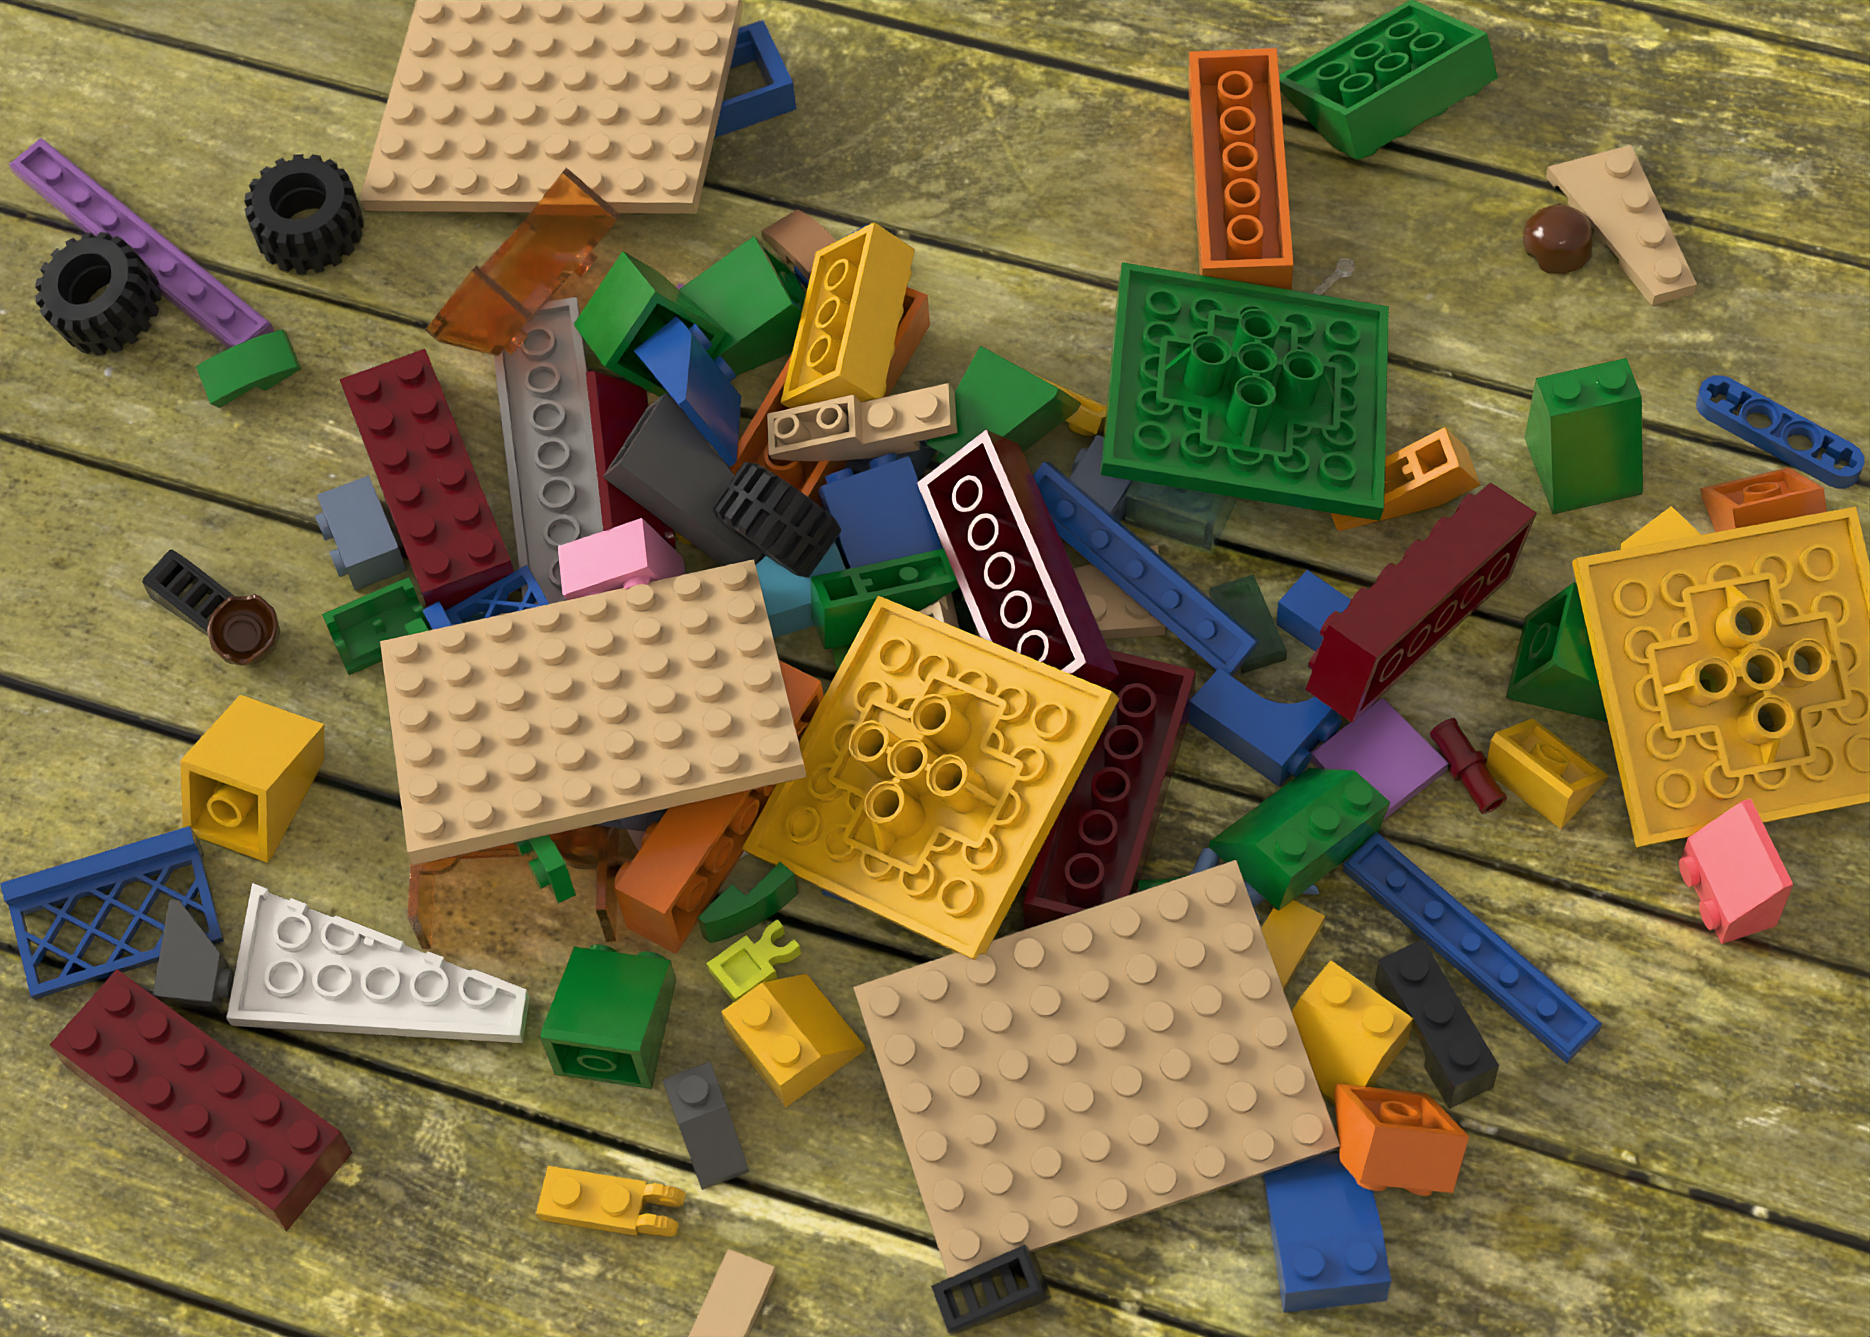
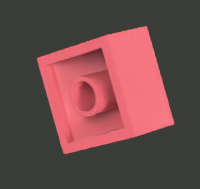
[1679,798,1793,944]

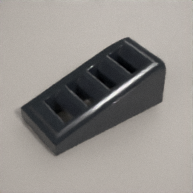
[142,549,234,636]
[931,1245,1052,1335]

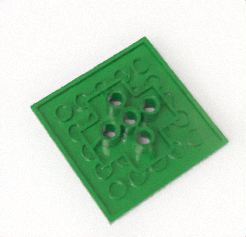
[1100,262,1389,521]

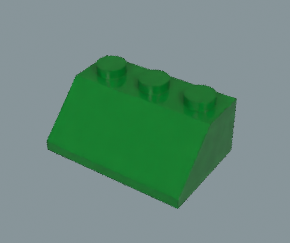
[1208,768,1391,911]

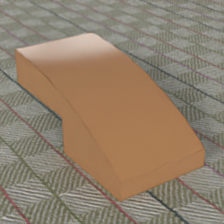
[761,209,836,281]

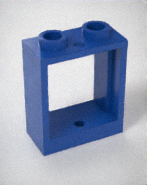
[714,20,797,138]

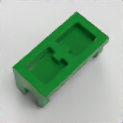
[322,577,432,675]

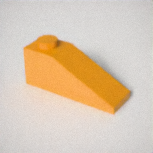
[1331,427,1481,531]

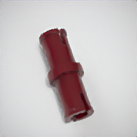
[1430,718,1507,814]

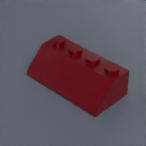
[586,371,677,549]

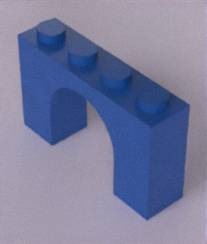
[1189,570,1351,787]

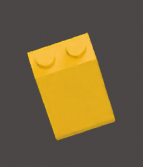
[180,695,324,863]

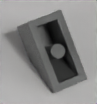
[153,899,234,1012]
[662,1062,749,1190]

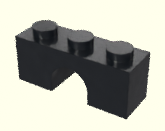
[1375,939,1499,1109]

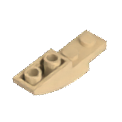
[767,383,957,461]

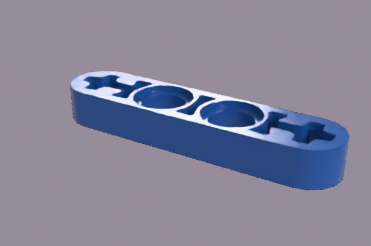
[1696,375,1865,489]

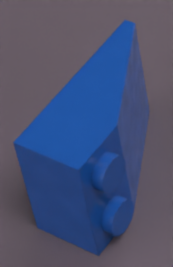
[634,316,741,468]
[1262,1153,1391,1313]

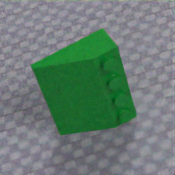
[1279,0,1498,160]

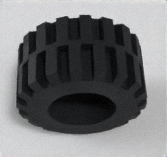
[244,154,364,274]
[35,232,161,355]
[711,462,842,578]

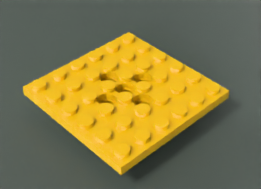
[1572,506,1870,848]
[742,596,1119,960]

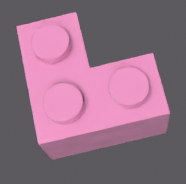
[558,518,685,600]

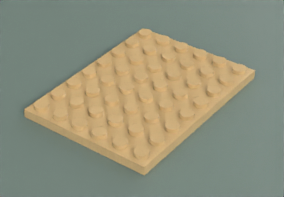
[359,0,744,214]
[380,559,806,865]
[853,860,1340,1278]

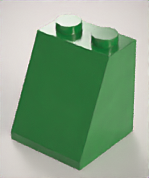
[679,236,806,376]
[573,251,726,397]
[926,346,1081,464]
[1525,358,1643,514]
[1506,582,1608,722]
[540,944,677,1089]

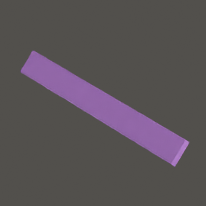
[9,138,274,349]

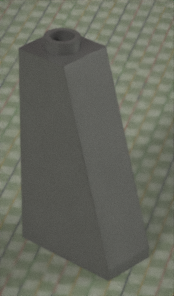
[603,393,766,566]

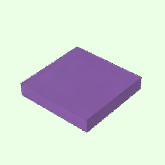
[1310,698,1448,821]

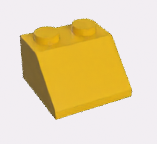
[1292,960,1413,1105]
[721,974,866,1108]

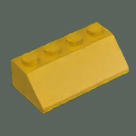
[780,222,915,408]

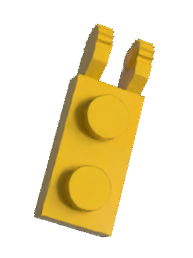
[536,1166,686,1237]

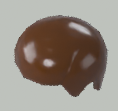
[1523,203,1593,274]
[207,594,280,666]

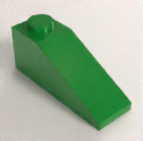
[811,548,960,650]

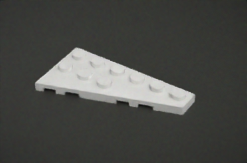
[226,883,530,1043]

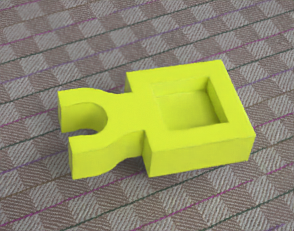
[706,919,801,1002]

